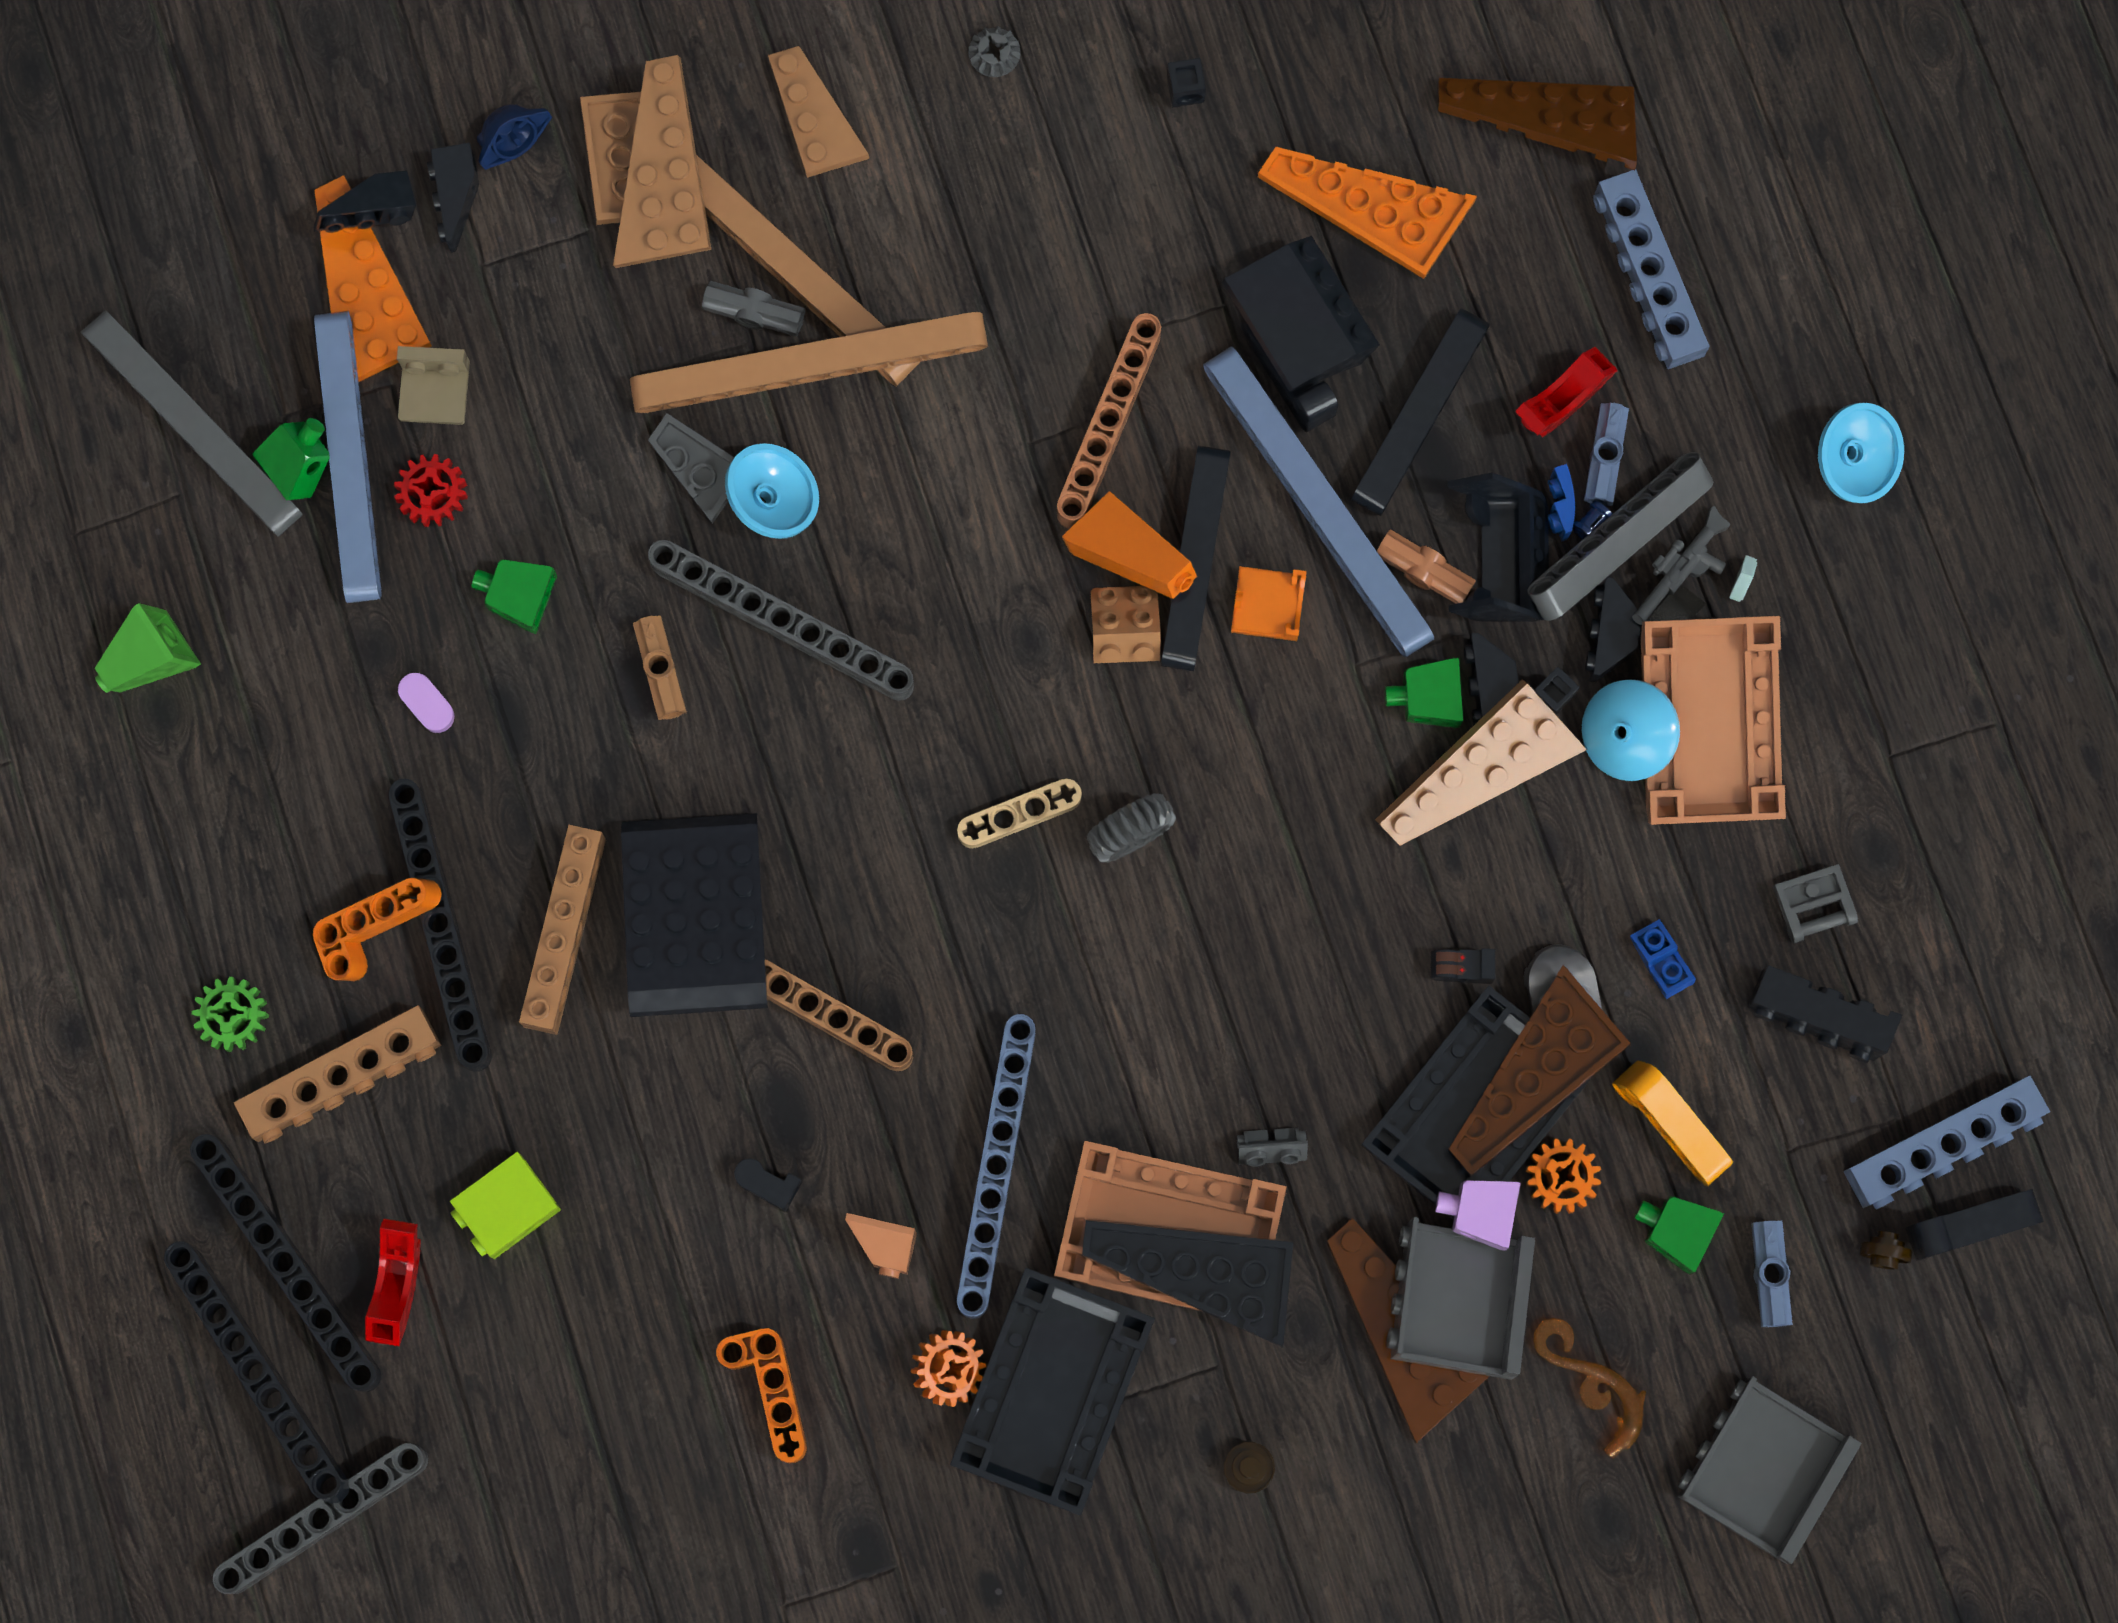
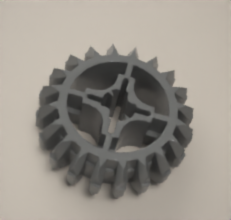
[1087,793,1176,863]

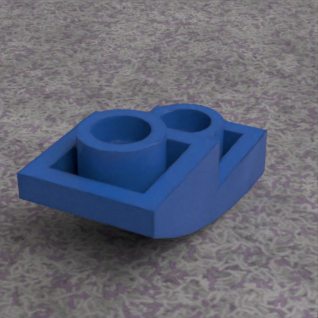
[1548,464,1575,542]
[1630,919,1696,999]

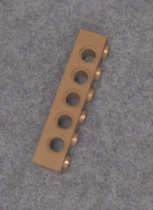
[519,825,606,1035]
[234,1005,442,1143]

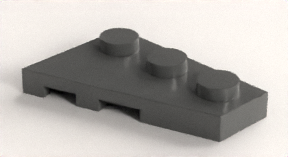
[648,413,734,524]

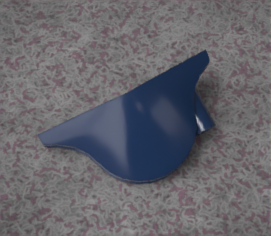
[477,104,552,170]

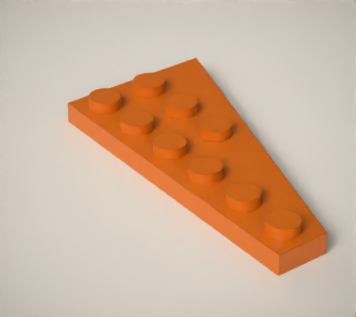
[1258,147,1477,279]
[315,175,432,382]

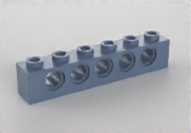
[1593,169,1710,369]
[1843,1076,2050,1210]

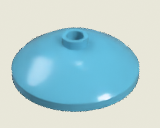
[1818,403,1904,503]
[725,443,819,539]
[1582,680,1680,781]

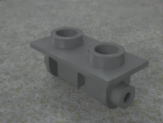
[1237,1127,1308,1167]

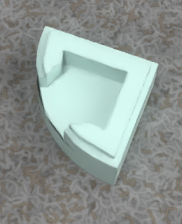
[1729,555,1757,602]

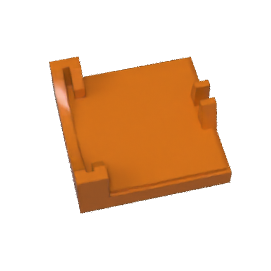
[1231,566,1307,641]

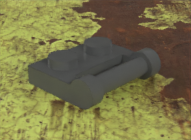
[1773,864,1858,944]

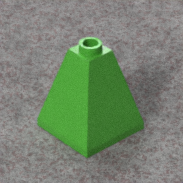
[94,603,201,693]

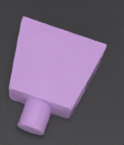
[1435,1181,1520,1251]

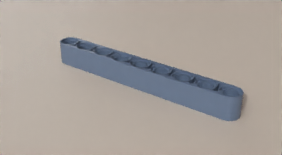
[314,311,382,603]
[957,1014,1035,1319]

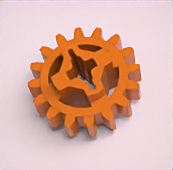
[1526,1139,1601,1214]
[911,1330,987,1407]

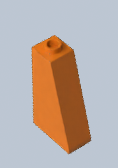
[1062,491,1197,599]

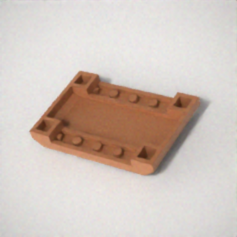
[1641,616,1786,825]
[1054,1141,1287,1312]

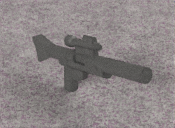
[1632,506,1730,625]

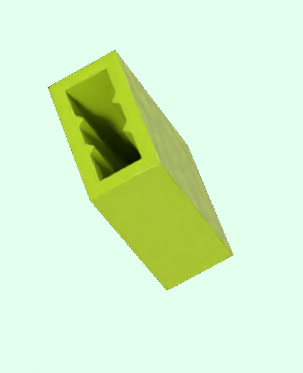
[450,1152,561,1259]

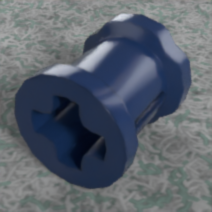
[1572,501,1613,540]

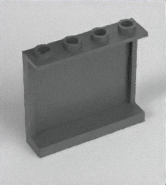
[1387,1217,1535,1380]
[1677,1376,1862,1564]

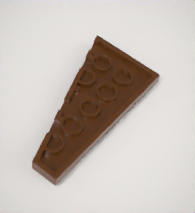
[1438,78,1637,170]
[1449,965,1631,1176]
[1326,1218,1489,1444]

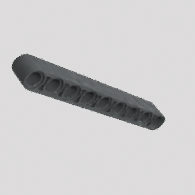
[80,310,303,537]
[648,540,914,701]

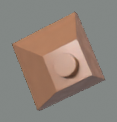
[845,1213,917,1279]

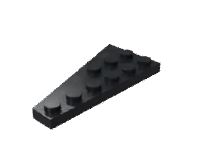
[1082,1220,1293,1348]

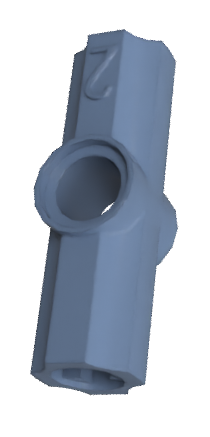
[1584,402,1629,506]
[1751,1221,1792,1327]

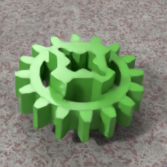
[192,977,269,1052]

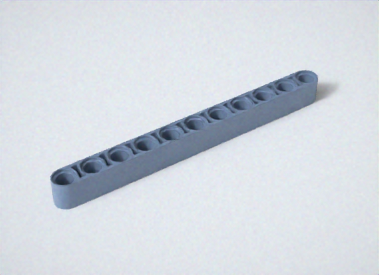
[1203,346,1434,658]

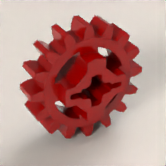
[394,454,468,527]

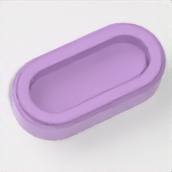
[398,673,454,733]

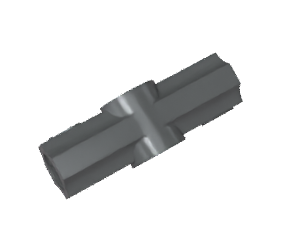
[702,281,805,337]

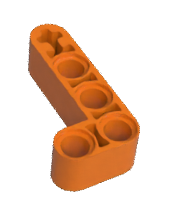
[313,878,442,981]
[716,1328,807,1463]

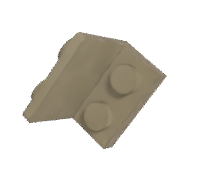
[397,346,470,425]

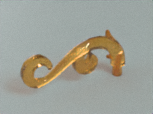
[1533,1318,1646,1459]

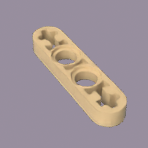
[957,779,1082,848]

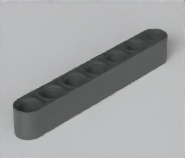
[1528,452,1714,621]
[213,1443,428,1594]

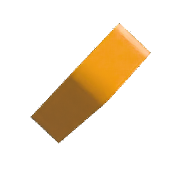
[1612,1060,1733,1186]

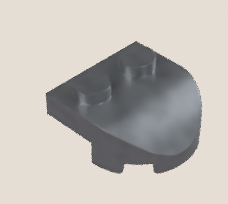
[1524,944,1602,1015]

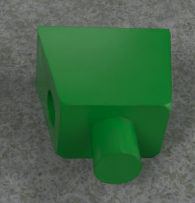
[252,418,330,501]
[472,560,557,634]
[1385,658,1463,728]
[1634,1196,1724,1275]

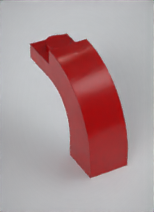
[1515,347,1618,437]
[365,1218,421,1346]

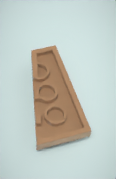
[768,46,869,178]
[580,92,641,225]

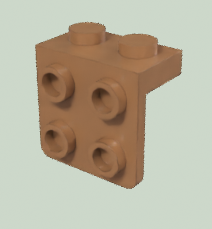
[1091,586,1160,663]

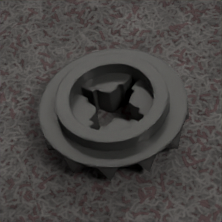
[969,26,1020,77]

